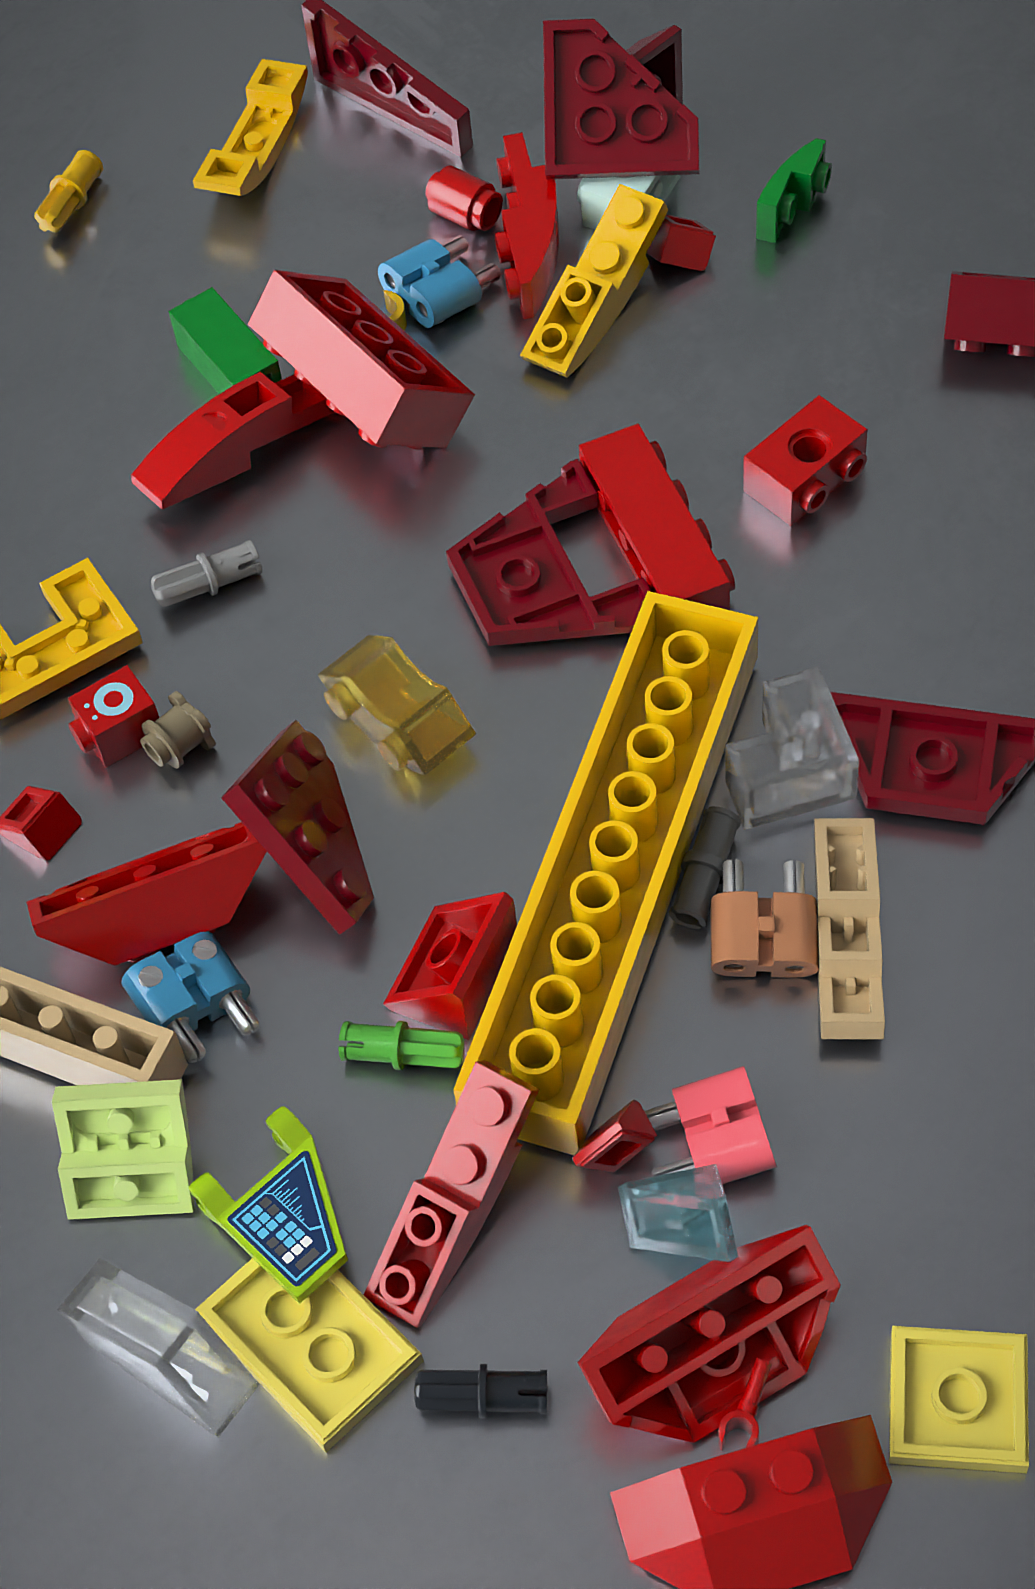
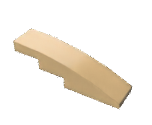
[814,818,885,1039]

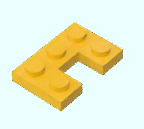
[0,557,143,720]

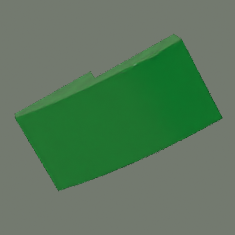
[756,138,832,243]

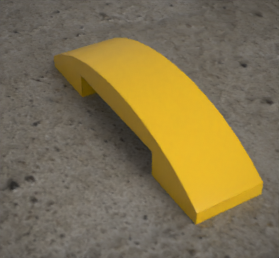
[193,59,308,196]

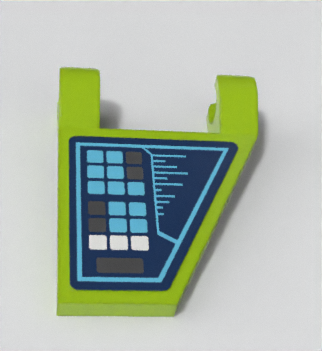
[188,1106,348,1304]

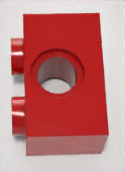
[743,395,868,526]

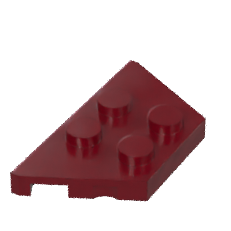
[827,692,1035,825]

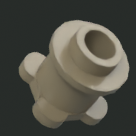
[140,691,216,769]

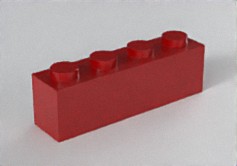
[579,423,735,610]

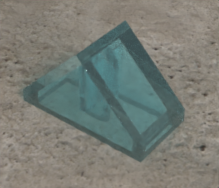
[618,1164,738,1262]

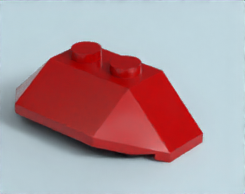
[26,822,267,966]
[577,1225,841,1443]
[610,1415,892,1589]

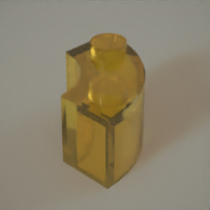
[318,635,476,775]

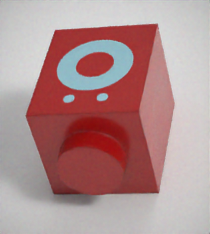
[68,665,159,768]

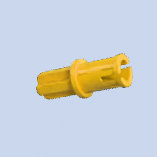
[34,150,104,233]

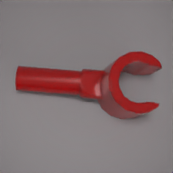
[718,1358,772,1451]

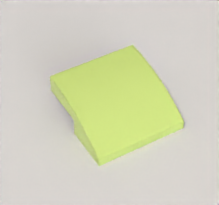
[52,1079,195,1220]

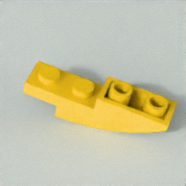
[520,184,668,378]

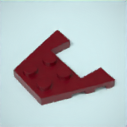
[446,459,652,646]

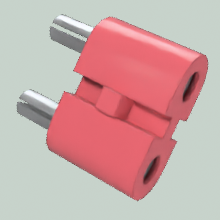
[644,1066,777,1191]

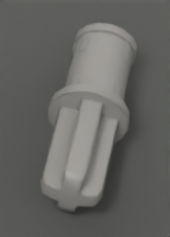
[151,540,262,607]

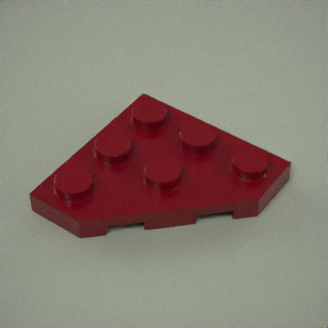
[543,19,700,180]
[221,720,374,935]

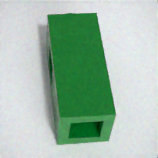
[168,287,282,394]

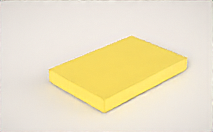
[194,1258,424,1453]

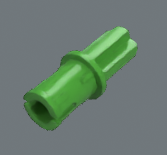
[338,1021,465,1070]

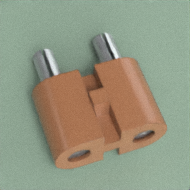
[711,859,819,978]

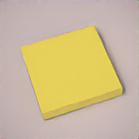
[889,1326,1029,1474]

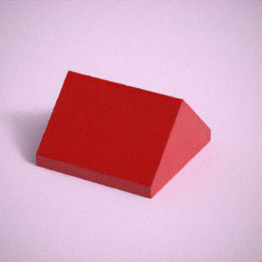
[383,892,517,1040]

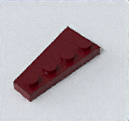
[301,0,473,157]

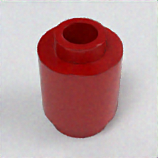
[425,165,503,231]

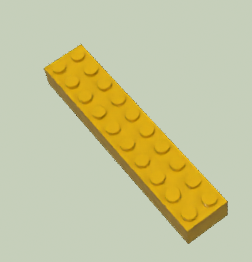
[453,591,758,1155]

